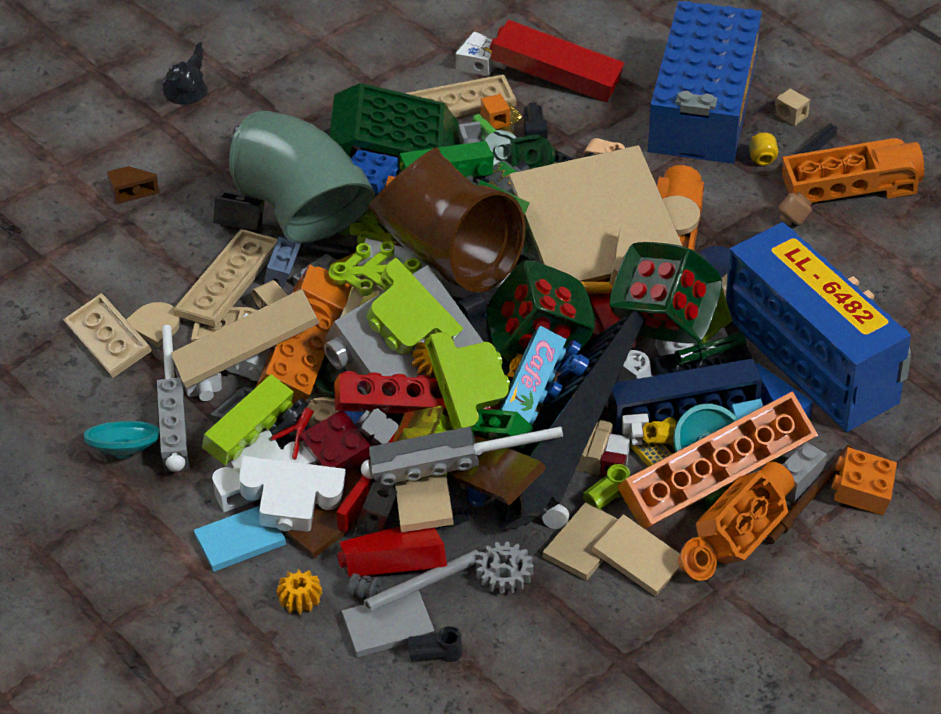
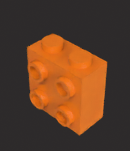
[832,447,897,515]

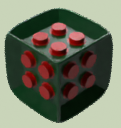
[609,242,722,344]
[487,261,595,362]

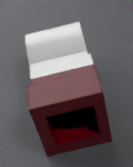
[600,434,631,478]

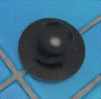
[269,397,312,442]

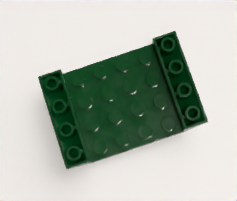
[329,83,459,156]

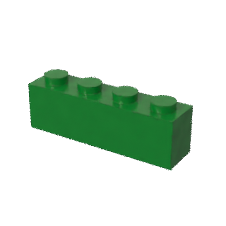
[400,141,494,177]

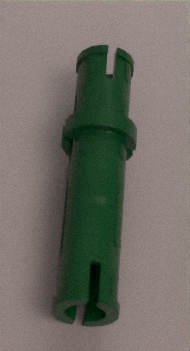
[674,332,746,365]

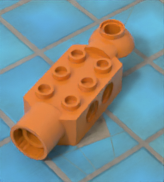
[678,462,795,581]

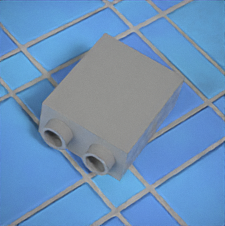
[324,265,483,414]

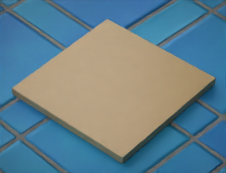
[509,145,682,282]

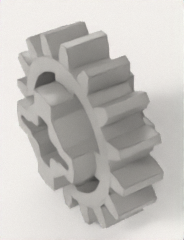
[476,541,533,594]

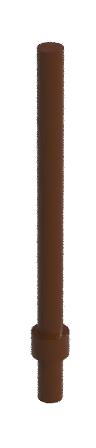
[766,445,854,544]

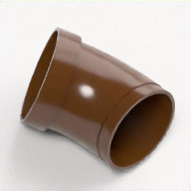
[368,147,525,292]

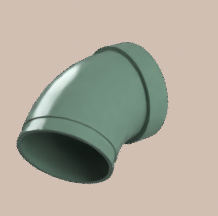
[229,110,375,243]

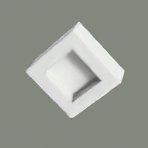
[622,414,649,445]

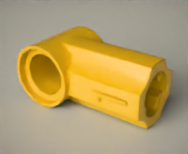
[642,417,677,450]

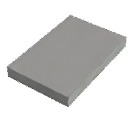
[342,590,435,657]

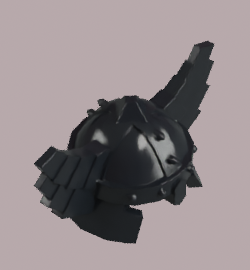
[161,42,208,105]

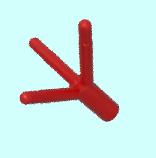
[271,407,314,460]

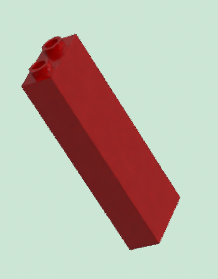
[489,20,625,103]

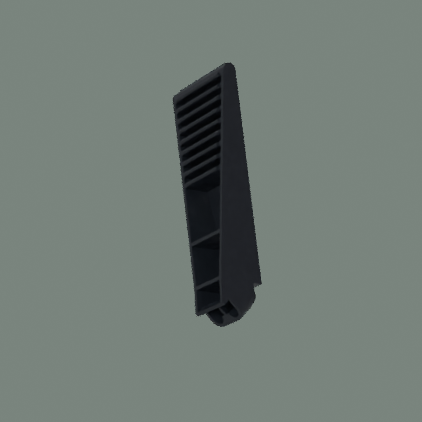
[483,311,643,528]

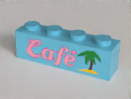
[499,326,566,425]

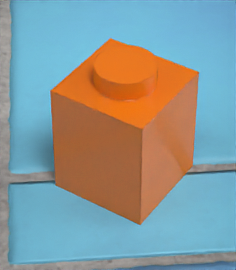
[481,94,510,129]

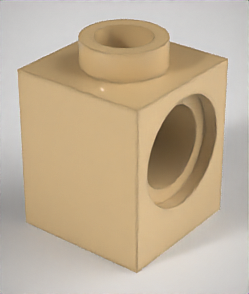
[775,89,810,126]

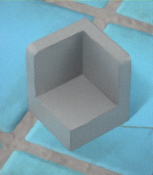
[459,122,482,145]

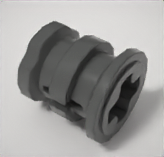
[348,573,381,600]

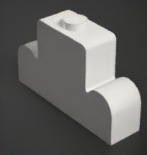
[212,430,316,512]
[239,456,345,532]

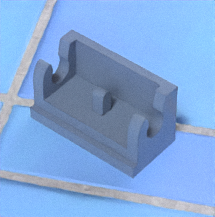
[264,237,301,288]

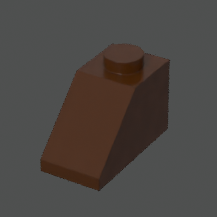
[107,166,159,204]

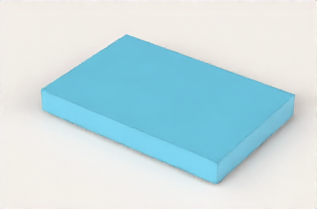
[194,506,286,572]

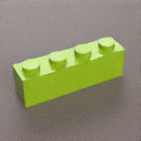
[202,374,294,465]

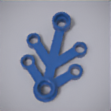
[542,340,589,404]

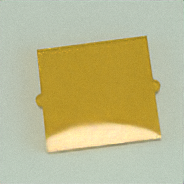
[393,405,444,442]

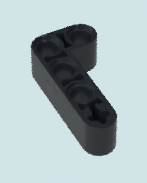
[456,292,512,382]

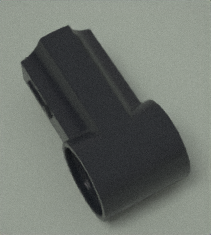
[523,102,548,139]
[408,626,463,662]

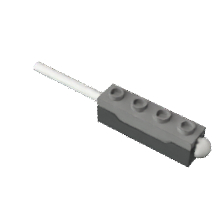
[157,325,190,473]
[361,427,563,486]

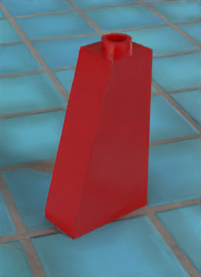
[337,526,447,577]

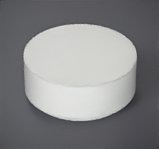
[542,504,569,529]

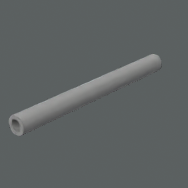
[364,550,479,612]

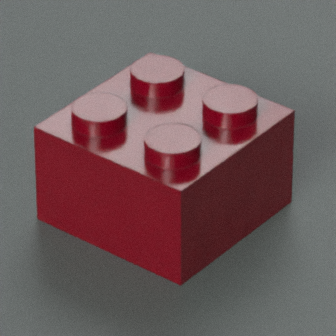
[300,411,371,475]

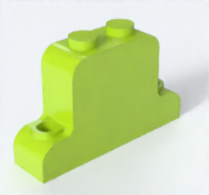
[366,257,464,355]
[425,332,510,430]

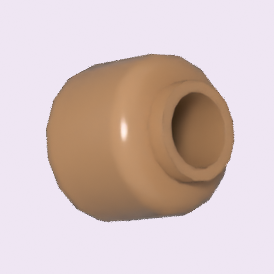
[778,192,812,226]

